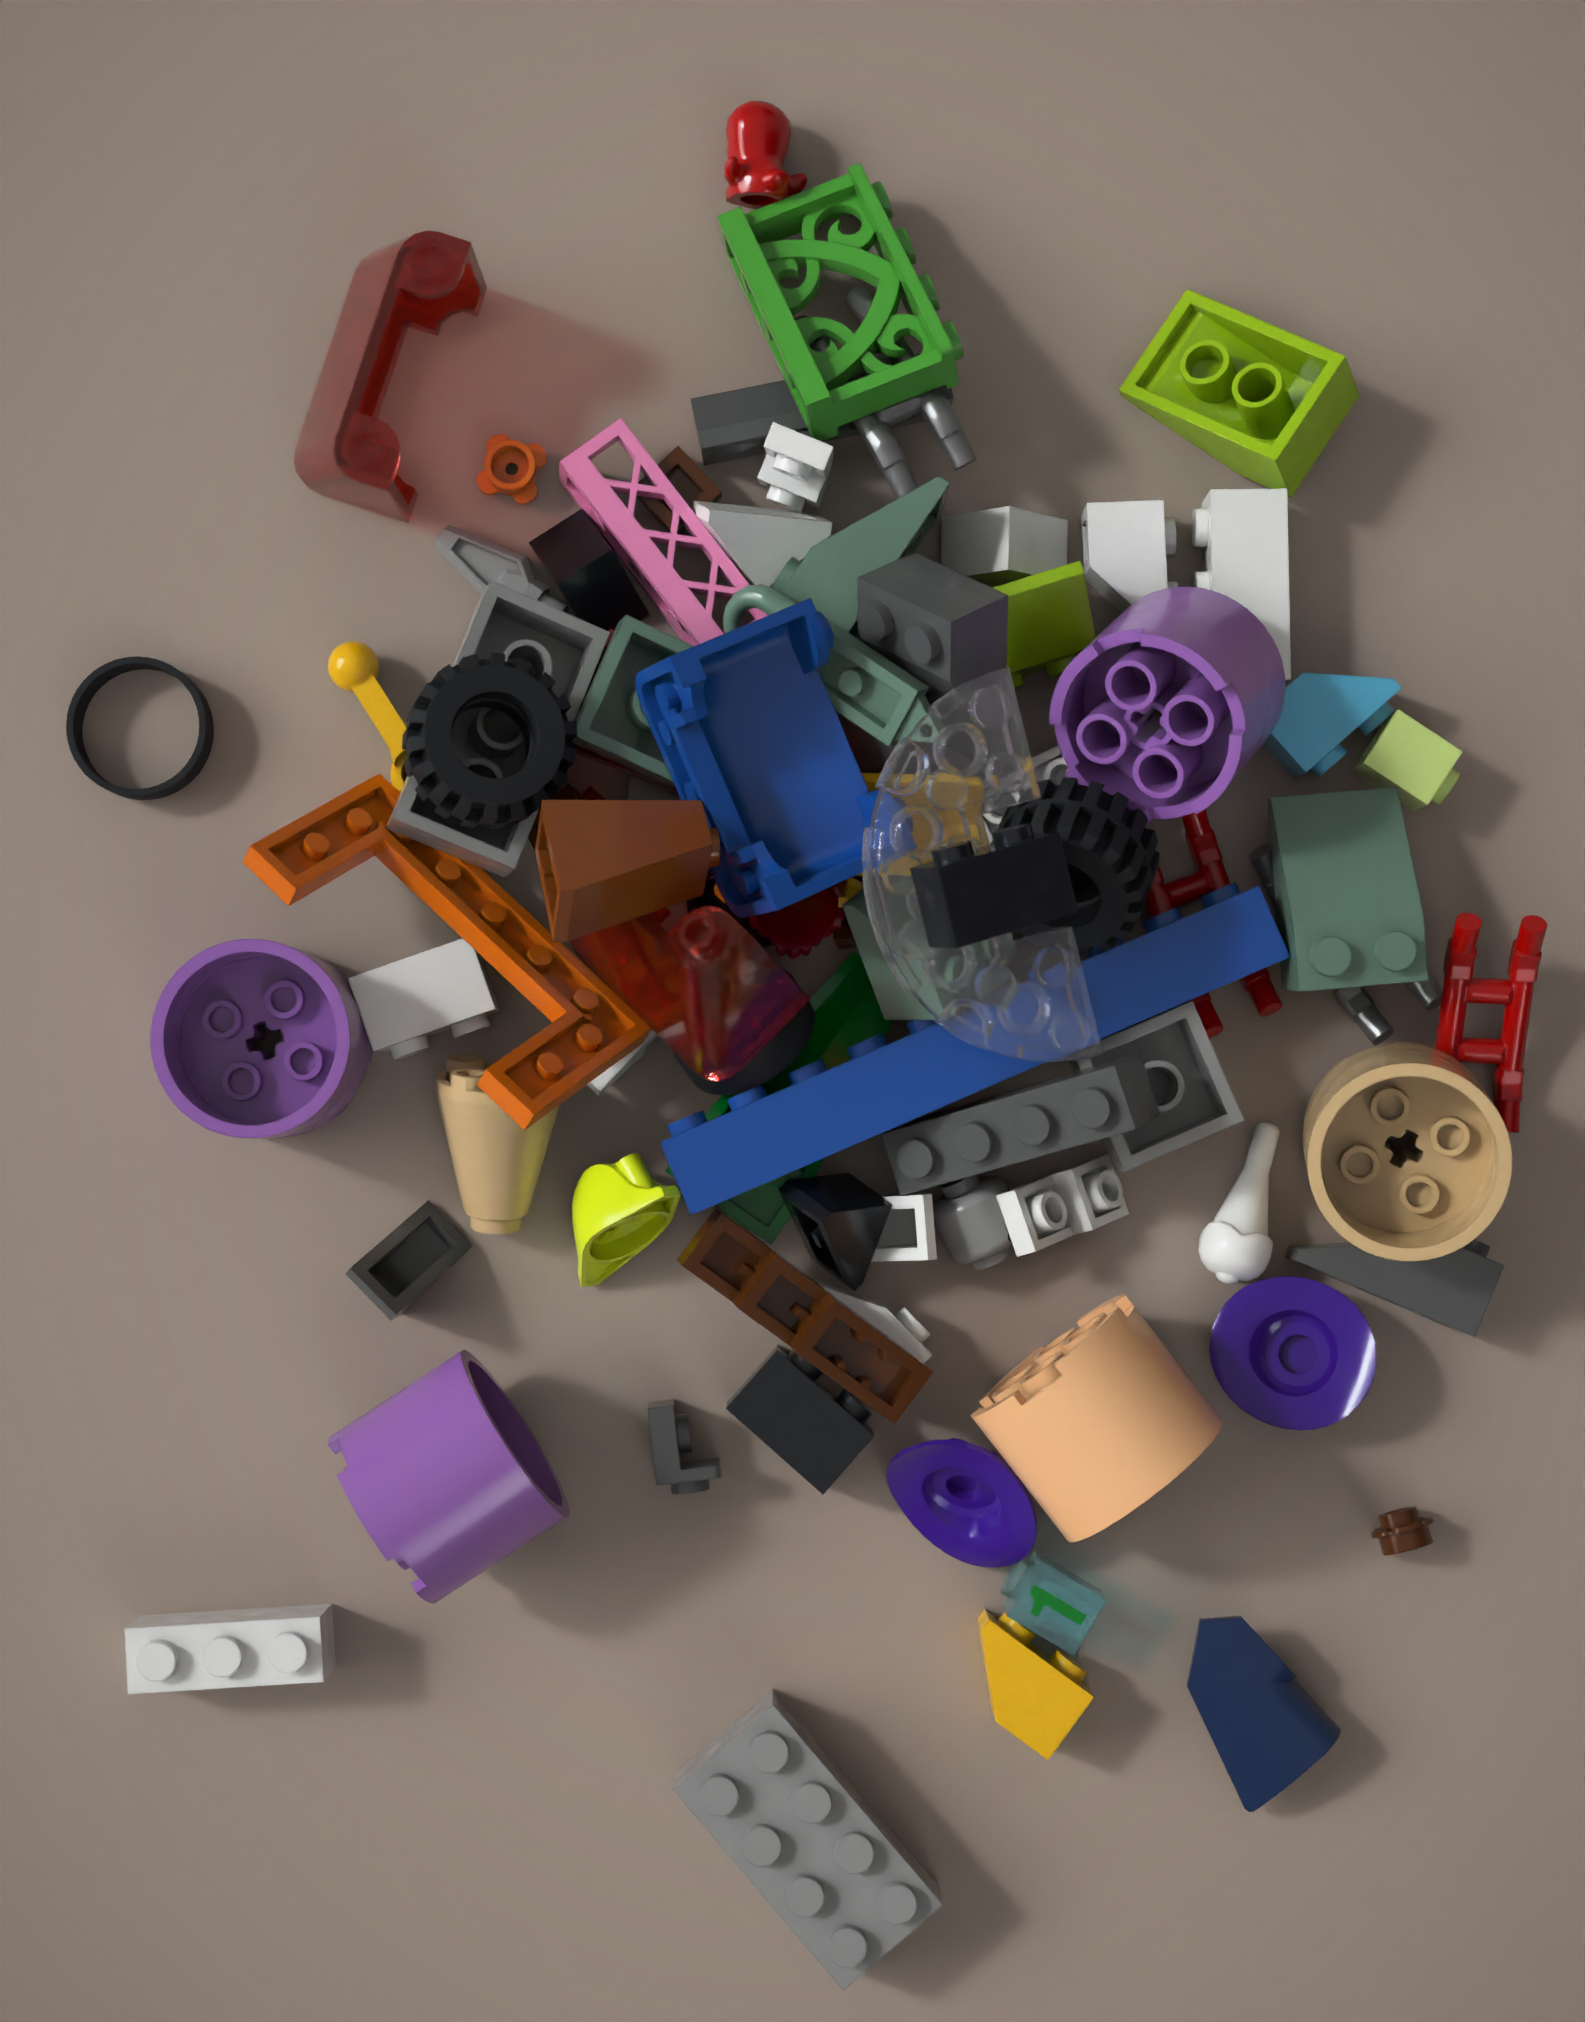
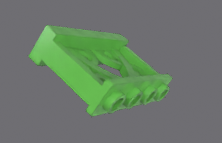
[717,163,964,442]

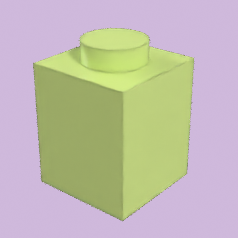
[1351,709,1463,812]

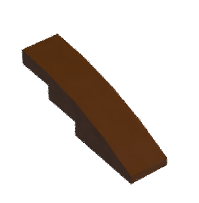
[677,1208,933,1424]

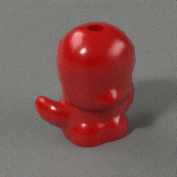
[724,101,807,209]

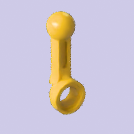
[328,641,407,792]

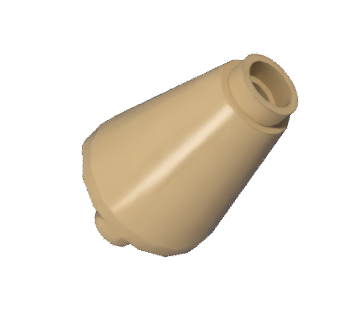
[435,1054,560,1234]

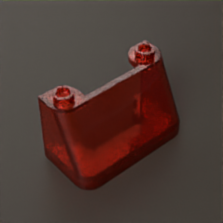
[293,230,487,523]
[570,785,810,1081]

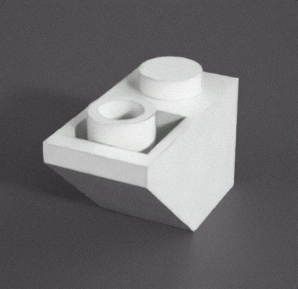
[1081,500,1178,613]

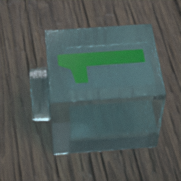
[1000,1550,1107,1656]

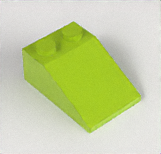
[1118,289,1359,498]

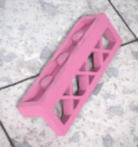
[558,418,768,646]

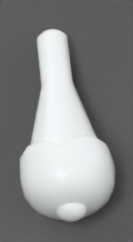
[1198,1122,1280,1284]

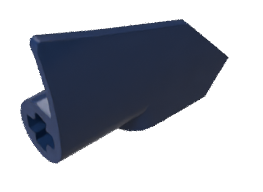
[1187,1616,1341,1812]

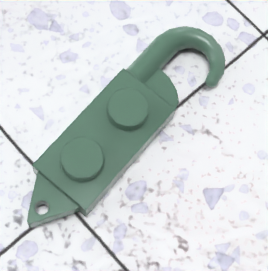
[723,584,947,747]

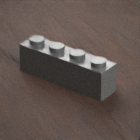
[881,1052,1160,1196]

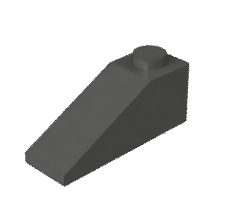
[1285,1239,1505,1337]

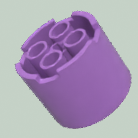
[1049,586,1285,824]
[150,939,373,1138]
[328,1350,570,1604]

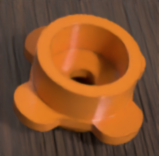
[477,434,547,505]

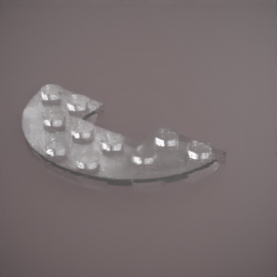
[862,667,1103,1062]

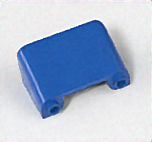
[635,598,915,918]

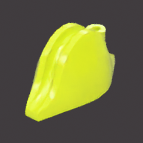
[572,1153,681,1288]

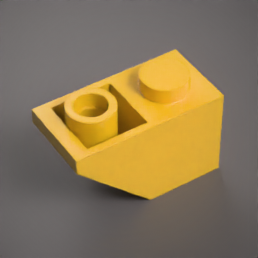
[977,1609,1094,1760]

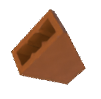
[535,800,720,942]

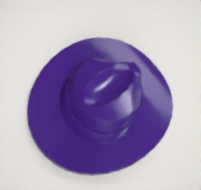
[1209,1276,1377,1430]
[886,1438,1038,1568]

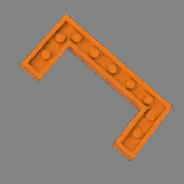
[242,773,652,1130]

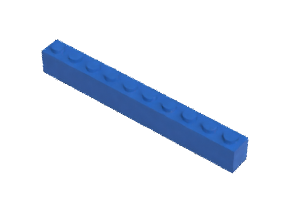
[660,882,1290,1215]

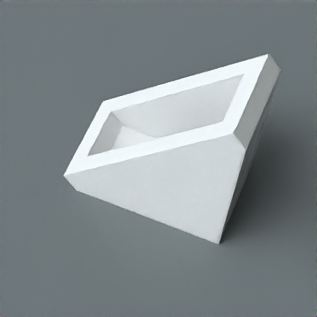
[692,500,832,586]
[940,506,1068,584]
[871,1192,937,1262]

